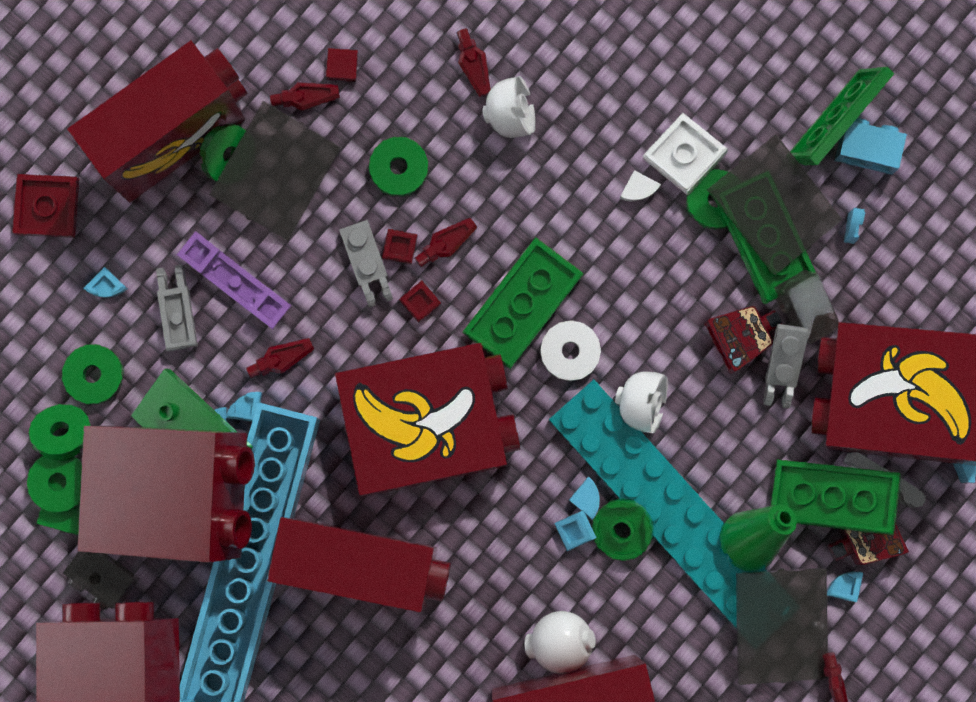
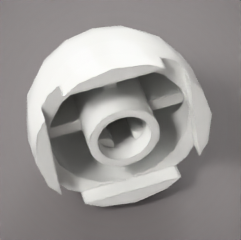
[483,76,536,138]
[615,372,668,433]

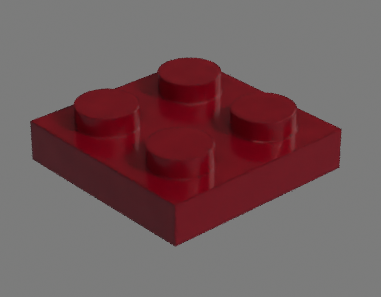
[12,174,80,238]

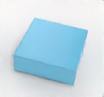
[554,510,596,551]

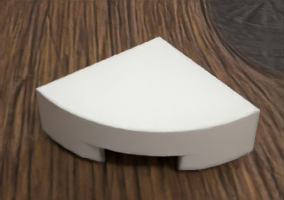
[620,170,661,202]

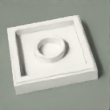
[643,113,728,195]

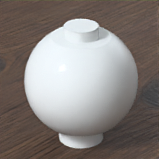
[525,611,596,674]

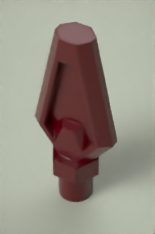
[456,28,491,97]
[270,82,340,111]
[414,218,477,267]
[246,338,315,378]
[823,652,848,702]

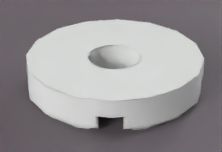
[540,320,601,381]

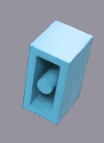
[834,118,907,175]

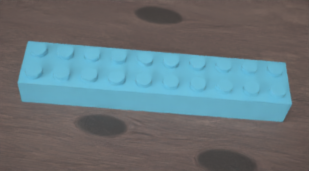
[180,402,320,702]

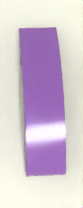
[177,231,291,329]

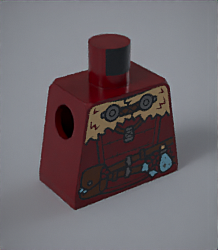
[704,306,782,374]
[828,523,909,565]

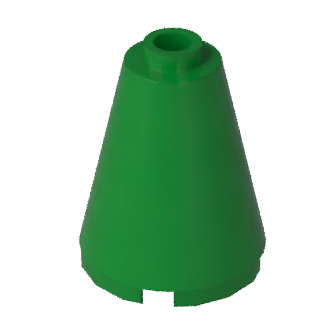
[720,505,797,572]

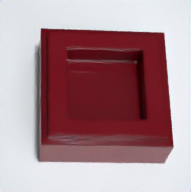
[326,48,358,82]
[382,229,418,265]
[399,280,441,323]

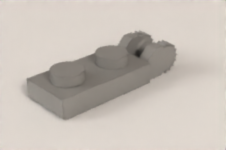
[339,220,393,308]
[156,264,198,352]
[763,324,809,409]
[843,452,926,508]

